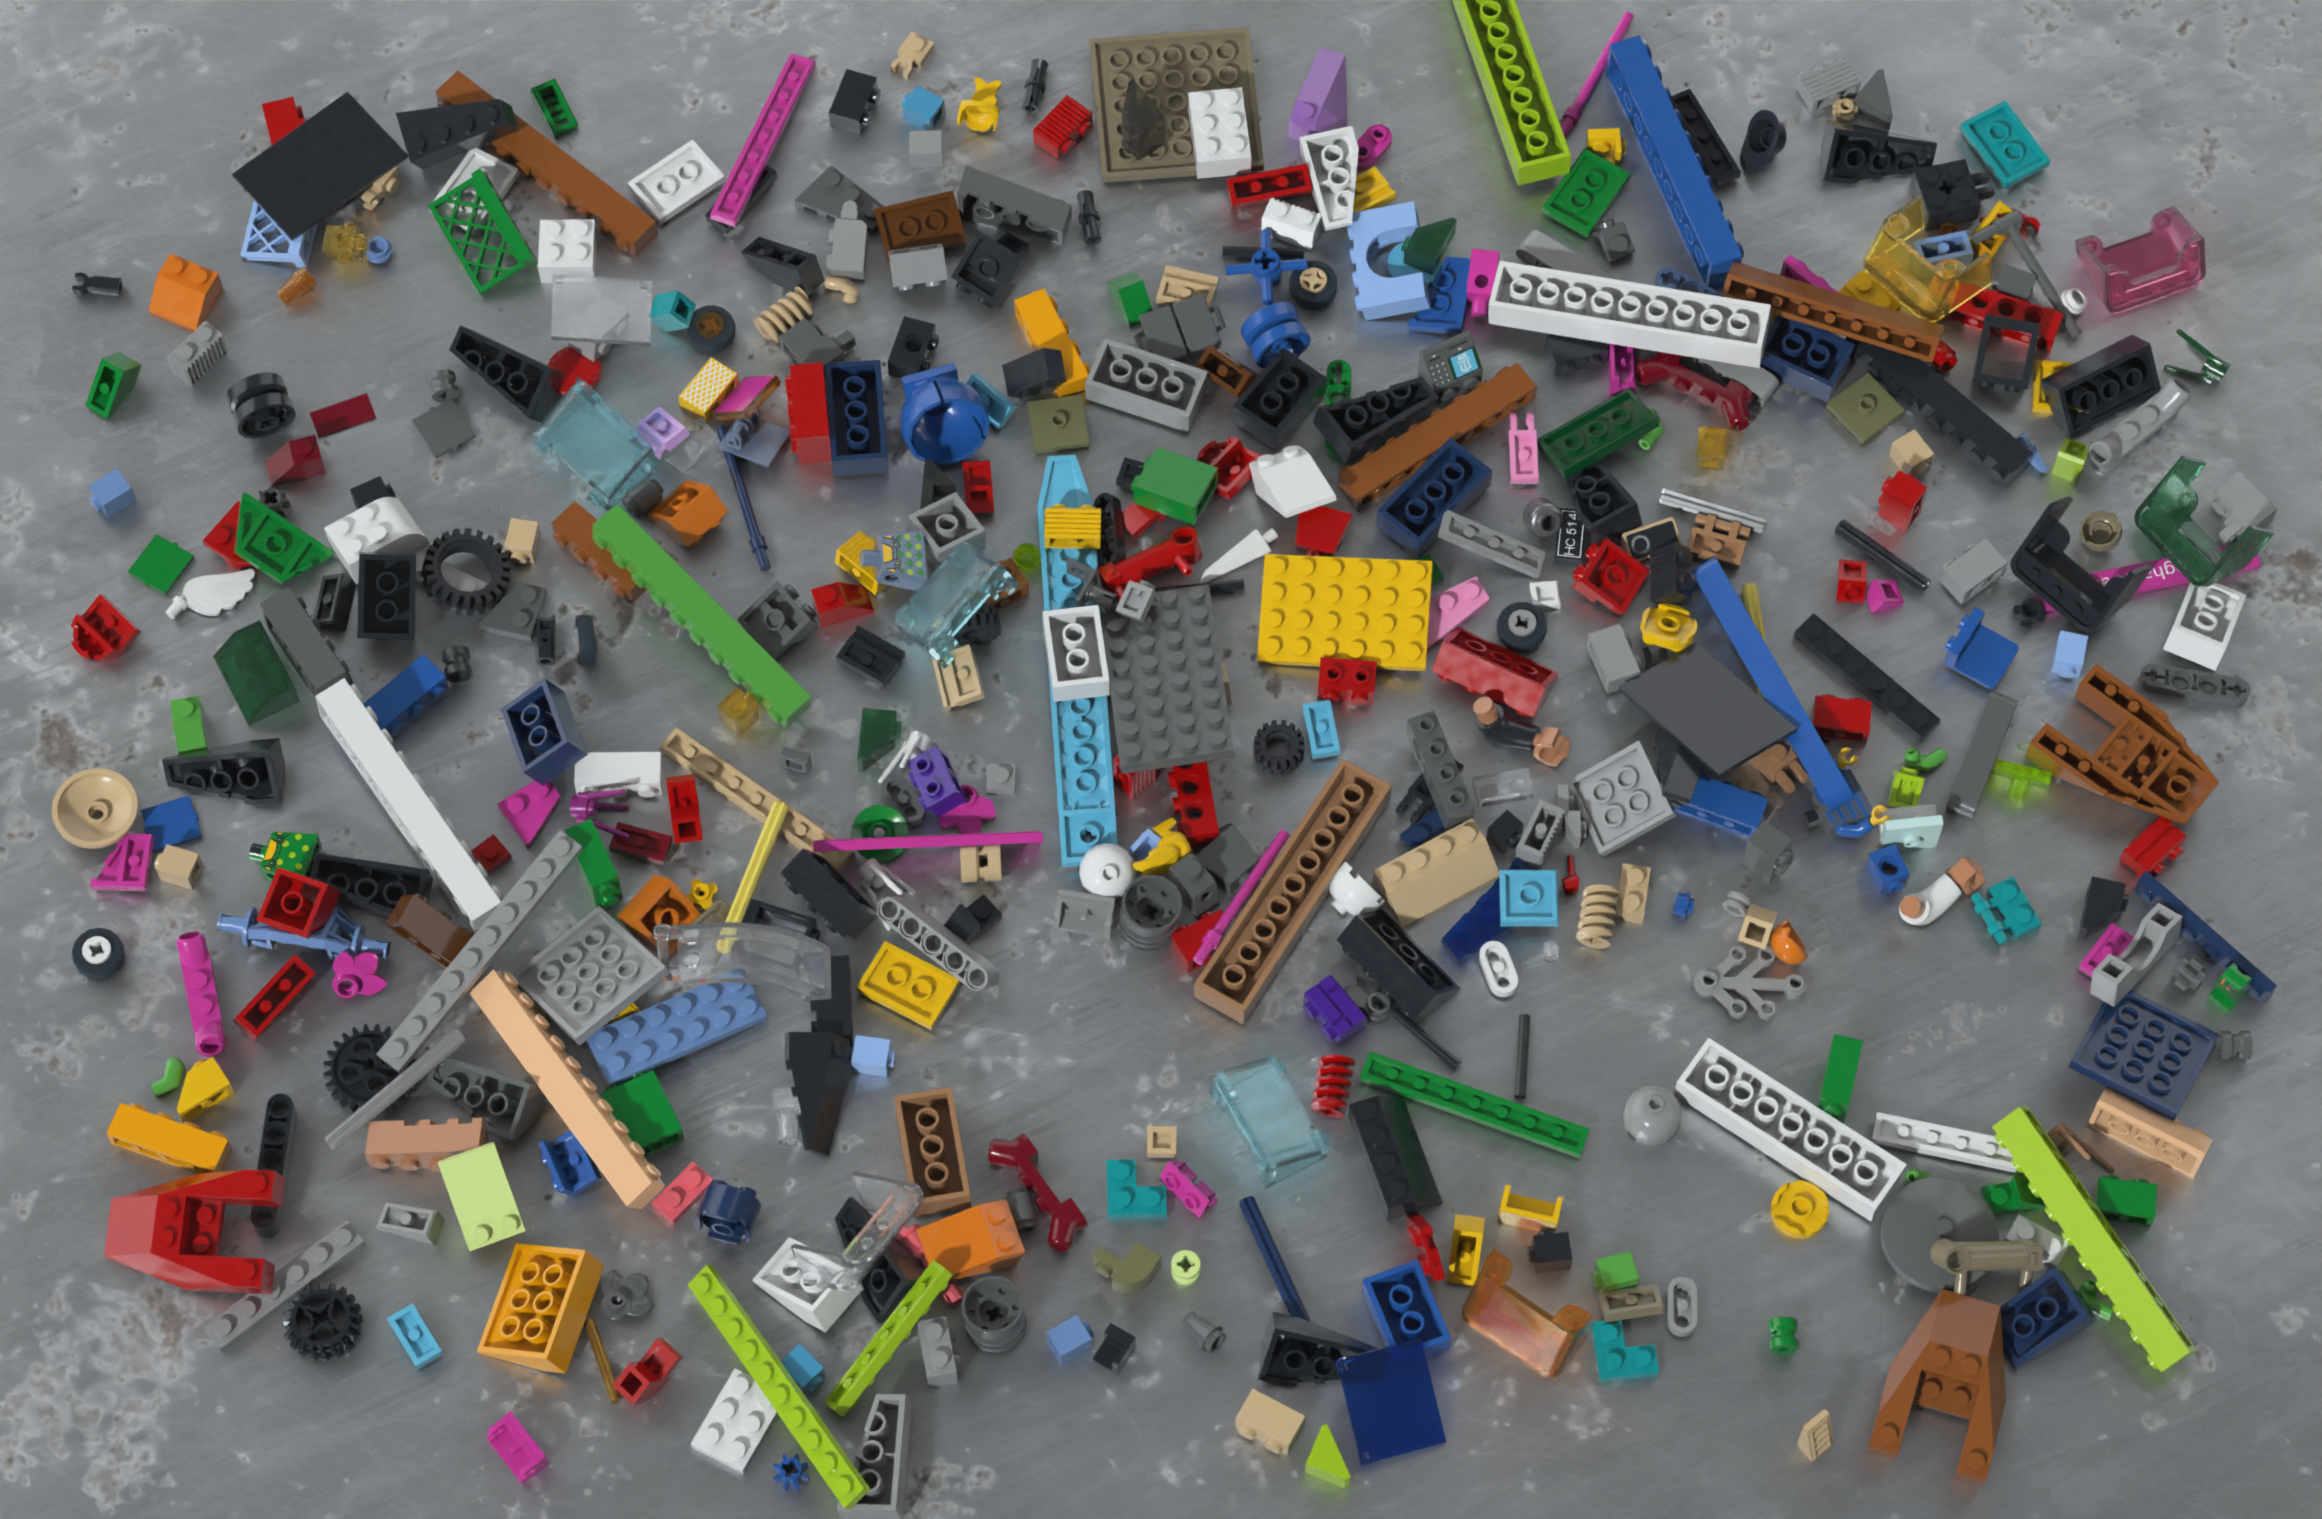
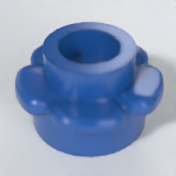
[1673,891,1695,919]

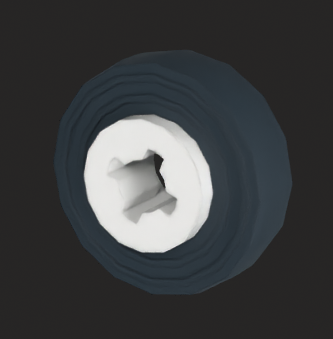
[72,928,125,980]

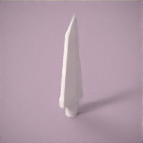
[1199,528,1278,583]

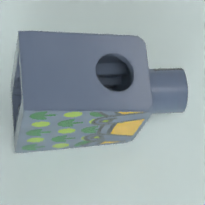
[860,531,927,591]

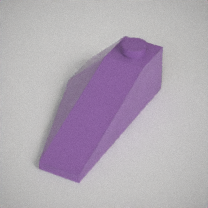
[1288,48,1347,141]

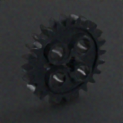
[323,1024,417,1116]

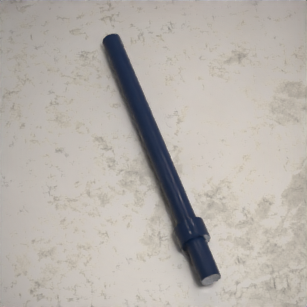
[716,425,771,571]

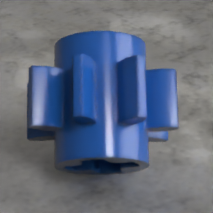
[773,1454,809,1492]

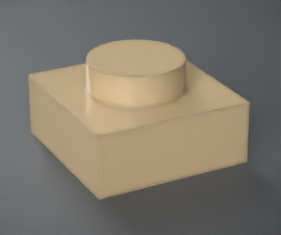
[1147,1126,1177,1158]

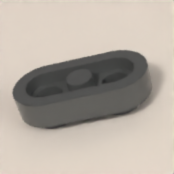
[881,775,925,827]

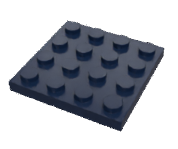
[2069,990,2219,1121]

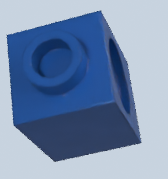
[1866,844,1909,894]

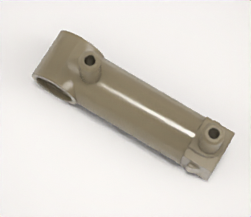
[1930,1238,2044,1295]

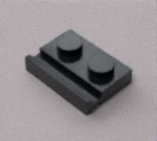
[836,626,906,688]

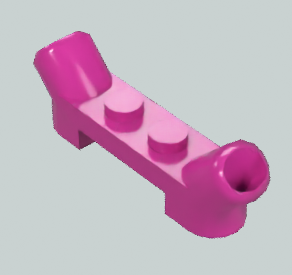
[176,931,227,1057]

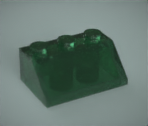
[213,620,300,726]

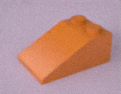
[916,1199,1025,1281]

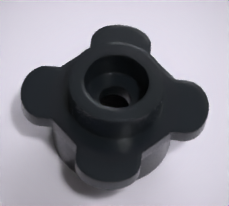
[2012,599,2046,629]

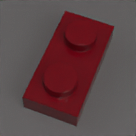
[609,822,673,866]

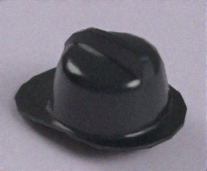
[1740,110,1787,173]

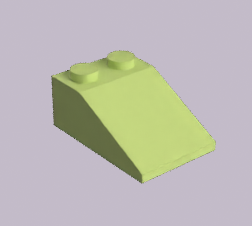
[437,1142,525,1252]

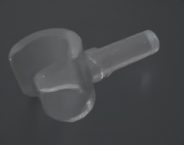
[1126,537,1154,557]
[1520,941,1559,967]

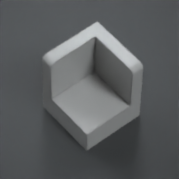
[909,130,943,168]

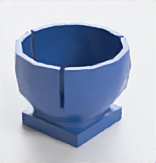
[900,363,990,465]

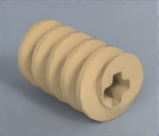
[753,286,814,343]
[1576,885,1620,949]

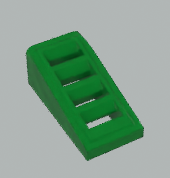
[530,78,578,137]

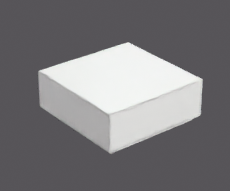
[1529,580,1561,611]

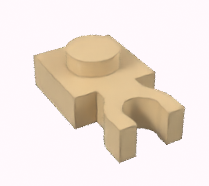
[890,31,935,80]
[361,167,401,212]

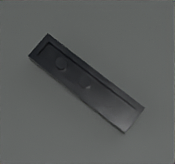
[1672,89,1741,187]

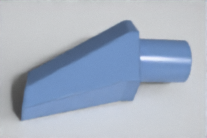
[2016,433,2048,473]

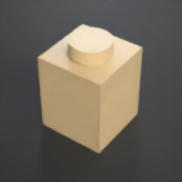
[1889,429,1934,477]
[504,518,541,565]
[155,844,203,890]
[1738,903,1778,949]

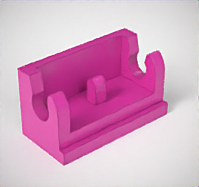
[1607,343,1637,395]
[486,1411,549,1484]

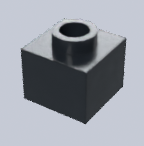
[1486,810,1524,854]

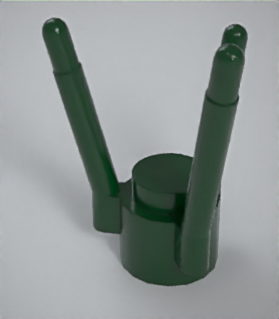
[2164,329,2230,385]

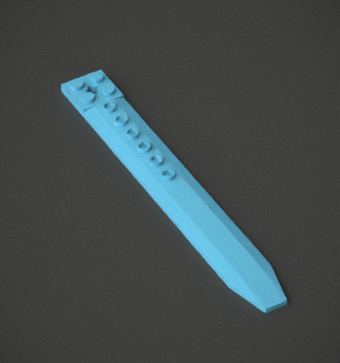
[1037,455,1118,867]

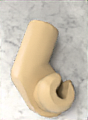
[825,276,860,303]

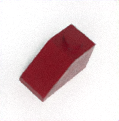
[265,435,326,487]

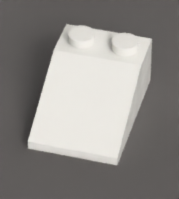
[1249,445,1337,518]
[2163,574,2246,671]
[752,1237,863,1332]

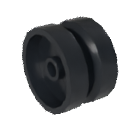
[226,372,296,439]

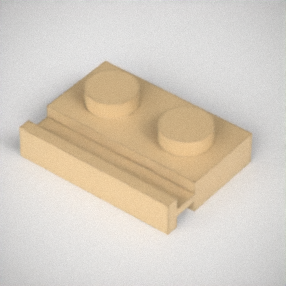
[1156,265,1219,308]
[932,644,985,711]

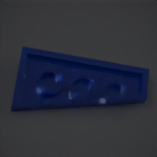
[1441,857,1528,965]

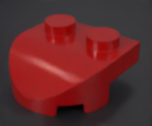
[1197,437,1262,500]
[202,500,254,570]
[71,594,142,661]

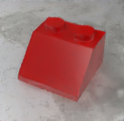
[256,867,340,939]

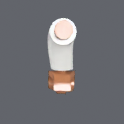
[1899,857,1986,926]

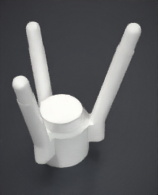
[878,731,931,796]
[858,858,916,931]

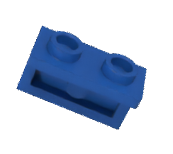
[539,1130,602,1196]

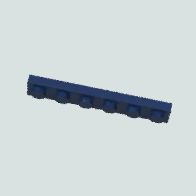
[2135,871,2277,1003]

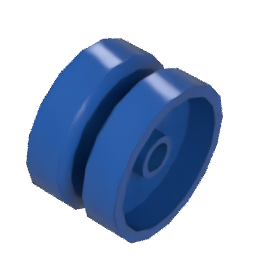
[1241,302,1311,369]

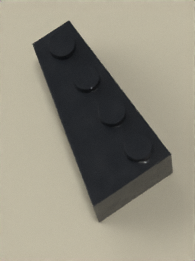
[396,99,519,169]

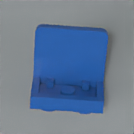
[1944,607,2019,690]

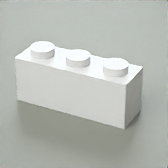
[574,752,663,798]

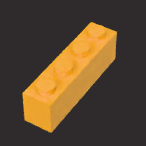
[1014,288,1090,398]
[106,1103,232,1174]

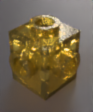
[322,223,368,264]

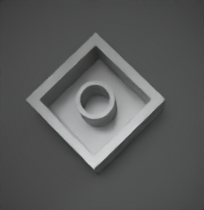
[908,492,985,573]

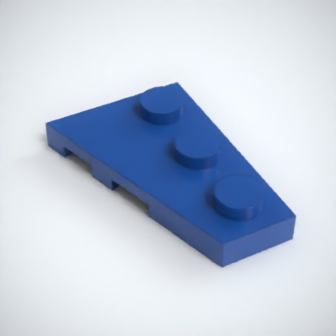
[1408,257,1471,334]

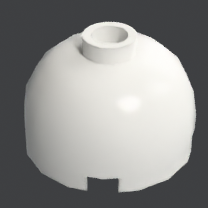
[1079,843,1136,899]
[1329,861,1385,917]

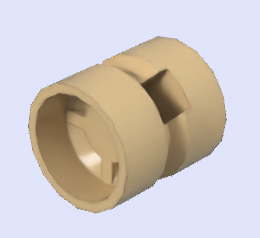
[960,844,1002,883]

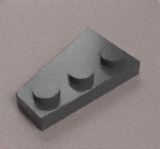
[794,165,885,234]

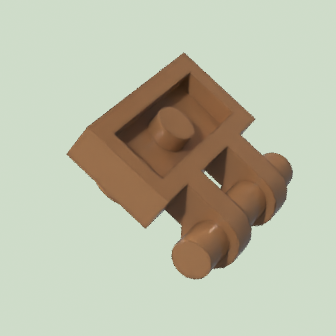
[1687,513,1751,570]

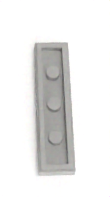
[1438,510,1547,579]

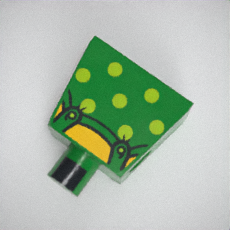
[249,832,322,881]

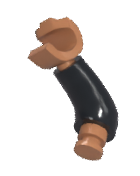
[1473,697,1571,767]

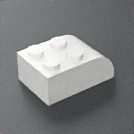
[324,497,430,584]

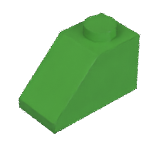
[170,696,208,755]

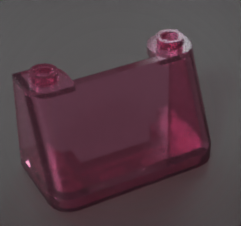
[2075,206,2206,314]

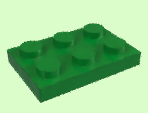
[1542,148,1631,238]

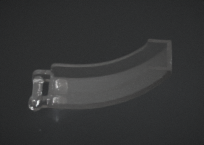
[654,922,831,1001]

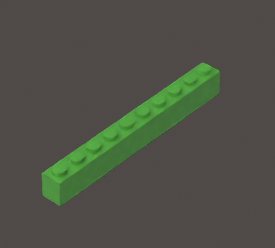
[592,504,812,728]

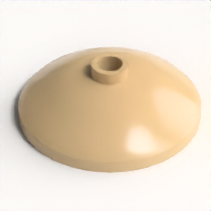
[52,768,139,849]

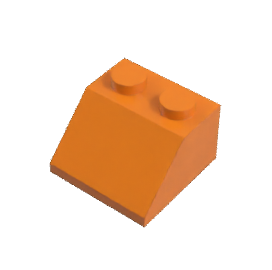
[149,253,223,331]
[646,480,729,547]
[617,875,701,960]

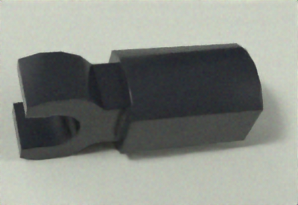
[72,272,123,297]

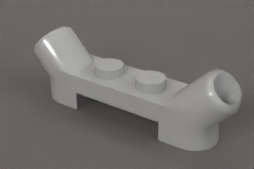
[2088,379,2191,472]

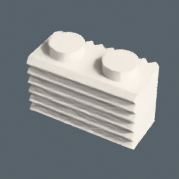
[1261,198,1321,250]

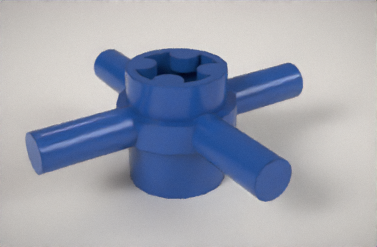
[1226,229,1308,305]

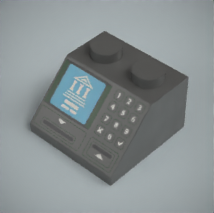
[1418,330,1483,402]

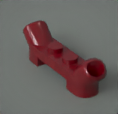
[1636,351,1754,431]
[988,1133,1088,1251]

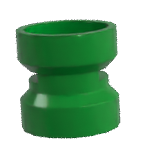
[1768,1317,1799,1354]

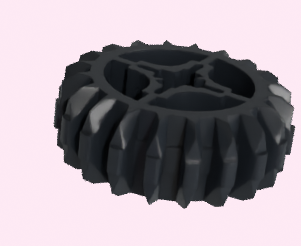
[282,1282,364,1362]

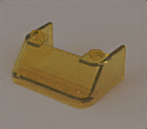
[1863,196,1992,322]

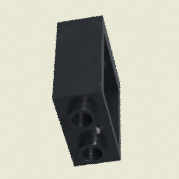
[1972,314,2040,393]
[731,898,820,980]

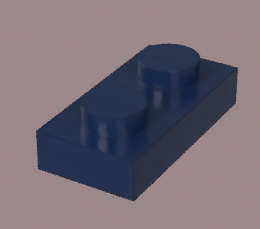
[1399,808,1446,851]

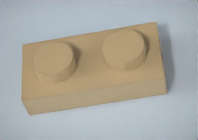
[1614,863,1651,924]

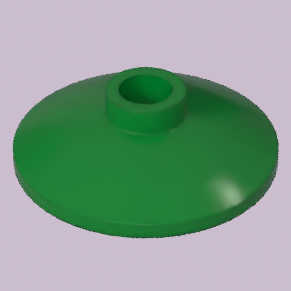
[851,805,908,862]

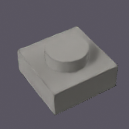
[986,763,1016,795]

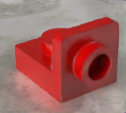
[1836,559,1867,603]

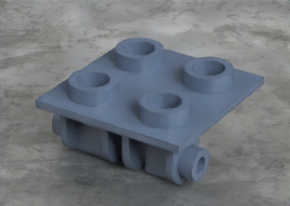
[718,404,790,468]

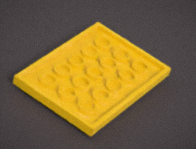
[1257,554,1433,671]

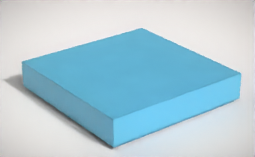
[1499,870,1559,927]

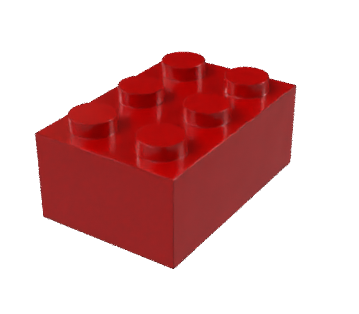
[785,362,831,464]

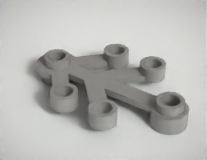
[1694,946,1807,1020]

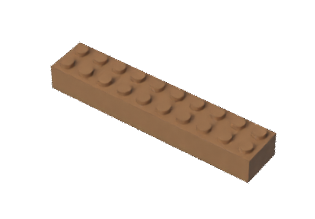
[1194,758,1392,1025]

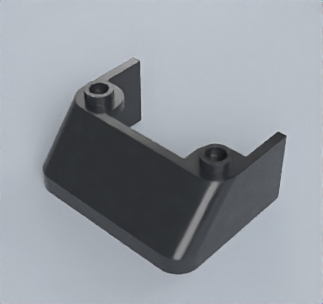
[2010,496,2153,633]

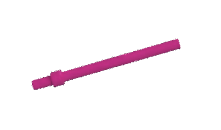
[1560,12,1634,138]
[1193,830,1290,965]

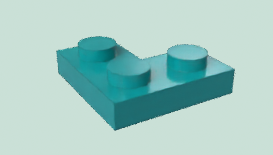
[1106,1159,1167,1219]
[1591,1320,1659,1382]

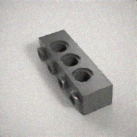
[1406,711,1474,831]

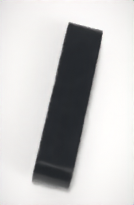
[250,1093,297,1238]

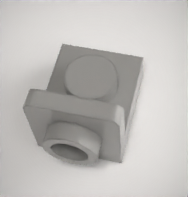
[1115,580,1161,623]

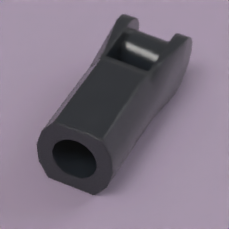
[536,615,556,666]

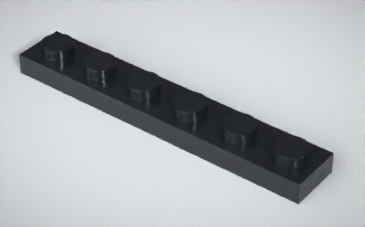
[1794,613,1941,742]

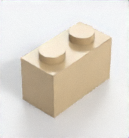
[1235,1388,1305,1455]

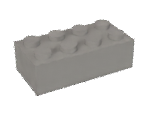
[1085,338,1208,433]

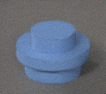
[365,237,392,263]

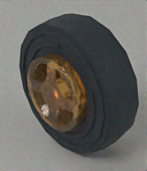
[687,305,735,353]

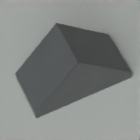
[1854,69,1893,130]

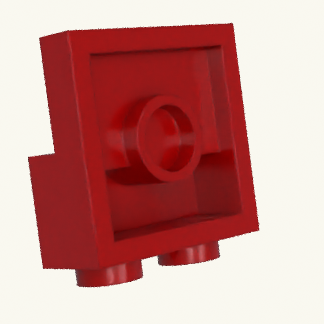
[1571,538,1650,616]

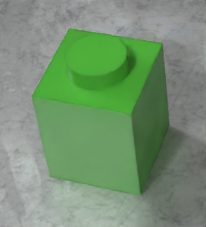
[1591,1251,1639,1292]

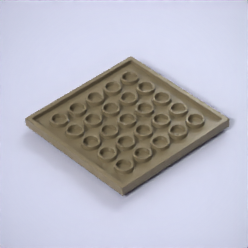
[1089,27,1264,183]

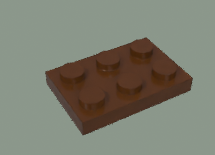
[874,190,967,263]

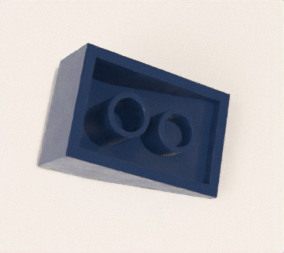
[2000,1267,2097,1368]

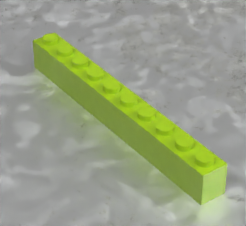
[1992,1106,2197,1372]

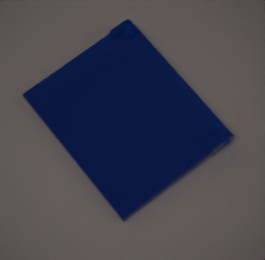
[1335,1338,1446,1465]

